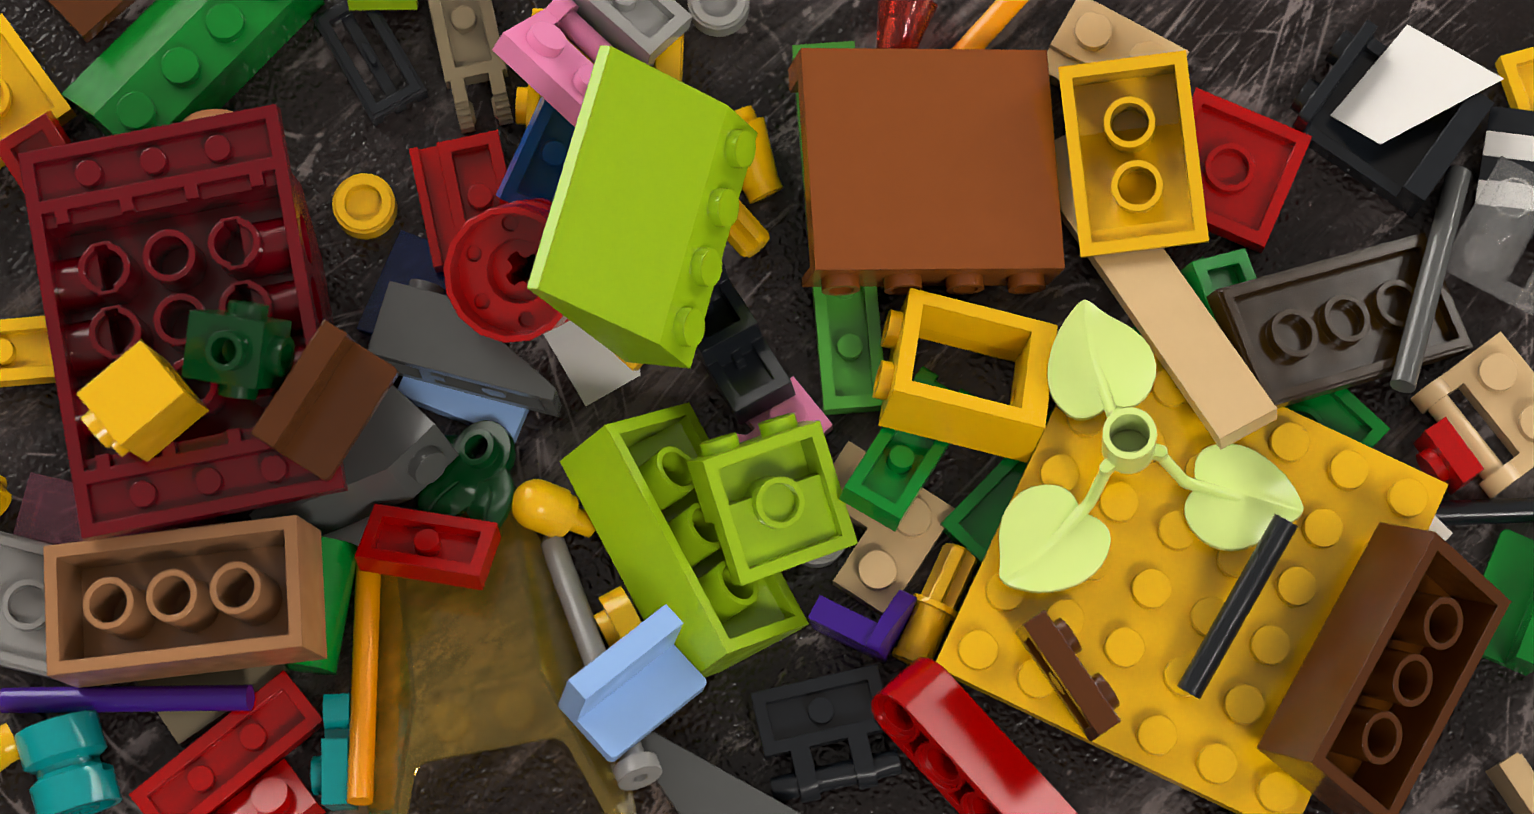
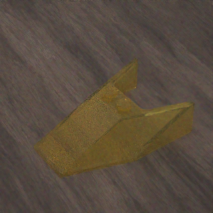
[367,510,638,814]

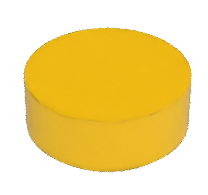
[332,173,397,239]

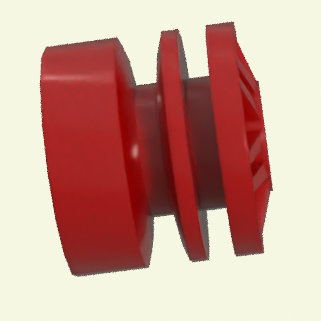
[443,198,570,343]

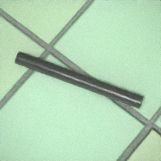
[1390,165,1471,393]

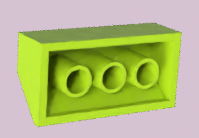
[560,402,809,677]

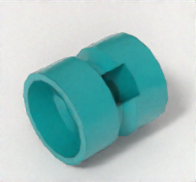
[14,711,123,814]

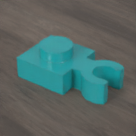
[310,693,358,811]

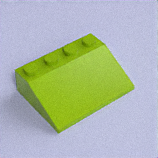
[527,45,758,369]

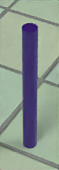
[0,684,255,713]

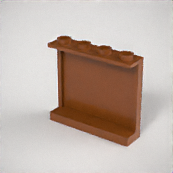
[788,48,1065,296]

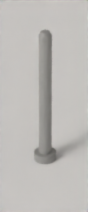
[540,535,662,790]

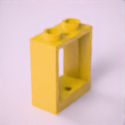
[872,288,1058,463]

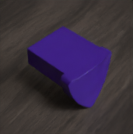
[808,589,917,664]

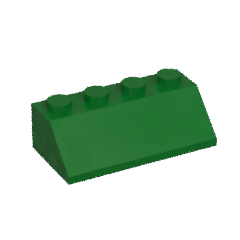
[61,0,325,136]

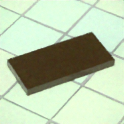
[1206,233,1473,409]

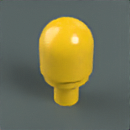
[511,479,596,538]

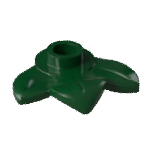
[416,420,516,529]

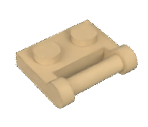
[1410,331,1534,499]

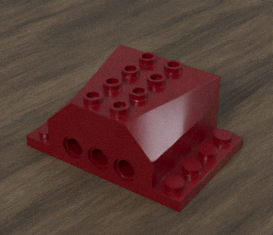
[18,104,348,541]

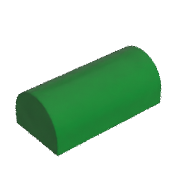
[286,536,358,675]

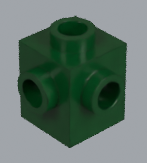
[181,300,295,400]

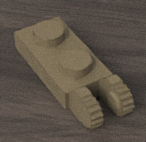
[428,0,514,134]

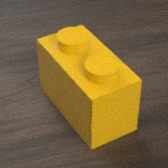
[76,340,209,462]

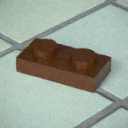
[1015,610,1121,742]

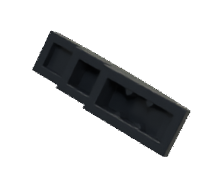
[695,262,796,425]

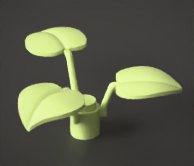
[999,300,1304,593]

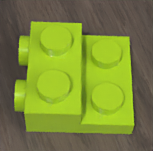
[686,412,858,586]

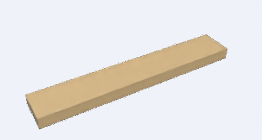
[1055,134,1277,450]

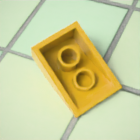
[1058,50,1209,258]

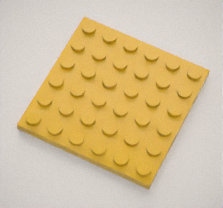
[935,351,1448,814]

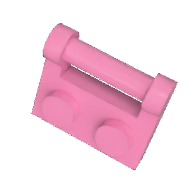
[492,0,613,127]

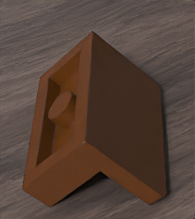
[251,319,398,481]

